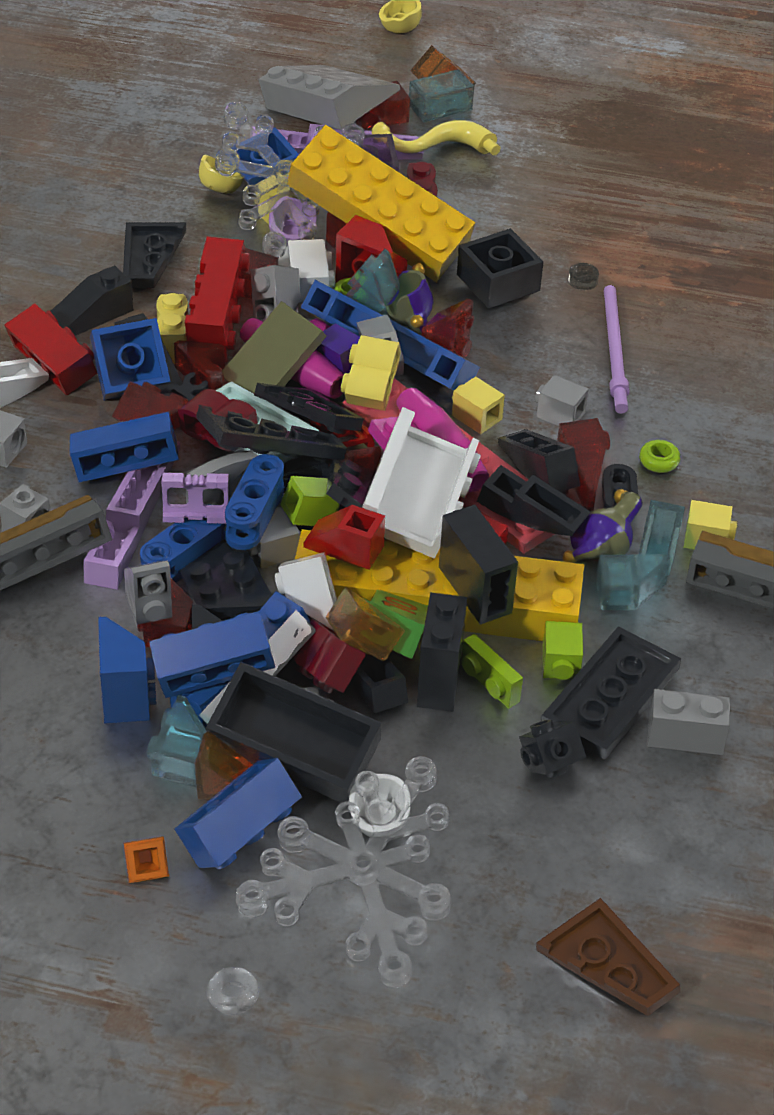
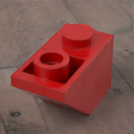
[303,505,385,570]

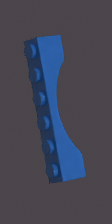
[301,280,481,390]

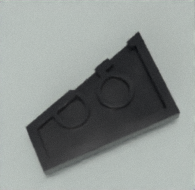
[254,383,364,434]

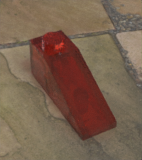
[557,418,610,511]

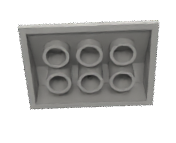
[258,65,401,130]

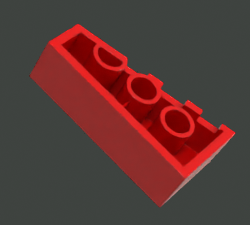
[184,236,250,362]

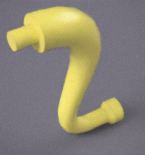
[371,120,501,155]

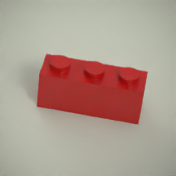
[4,303,98,396]

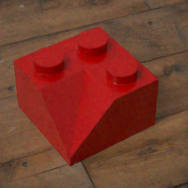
[335,215,408,304]

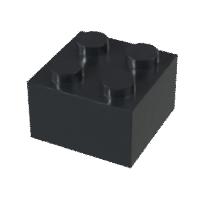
[457,228,544,308]

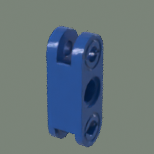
[225,454,284,550]
[140,504,226,586]

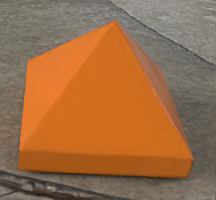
[123,836,169,883]

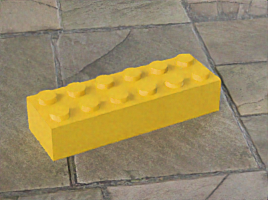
[287,124,476,283]

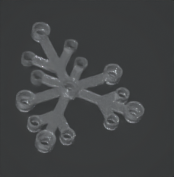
[215,102,365,260]
[236,756,451,988]

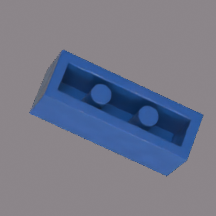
[70,412,179,483]
[149,611,276,698]
[174,758,302,869]

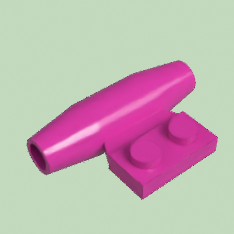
[240,318,344,399]
[368,388,489,492]

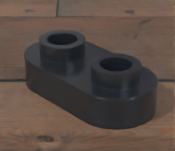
[602,464,638,508]

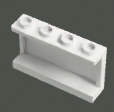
[362,407,481,559]

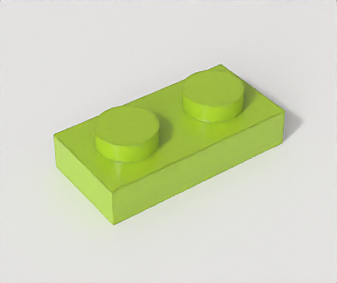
[461,633,523,709]

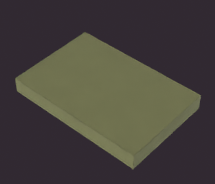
[219,301,327,403]

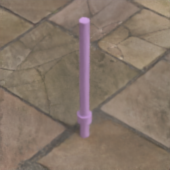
[604,285,630,414]

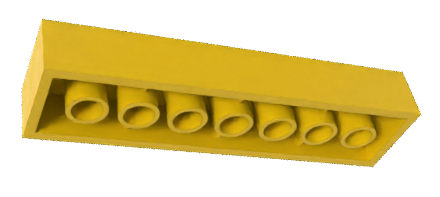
[295,529,584,641]

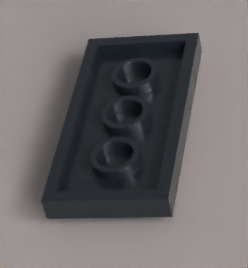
[541,626,681,760]

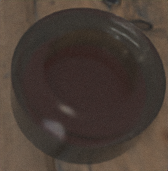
[568,263,599,290]

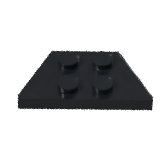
[326,457,388,540]
[179,535,272,619]

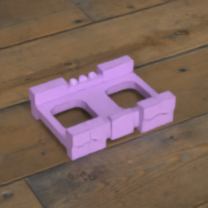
[161,473,229,524]

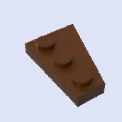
[536,898,680,1016]

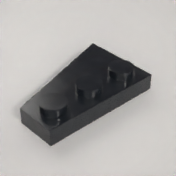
[123,222,186,289]

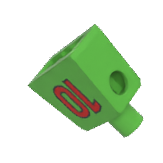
[343,590,428,659]

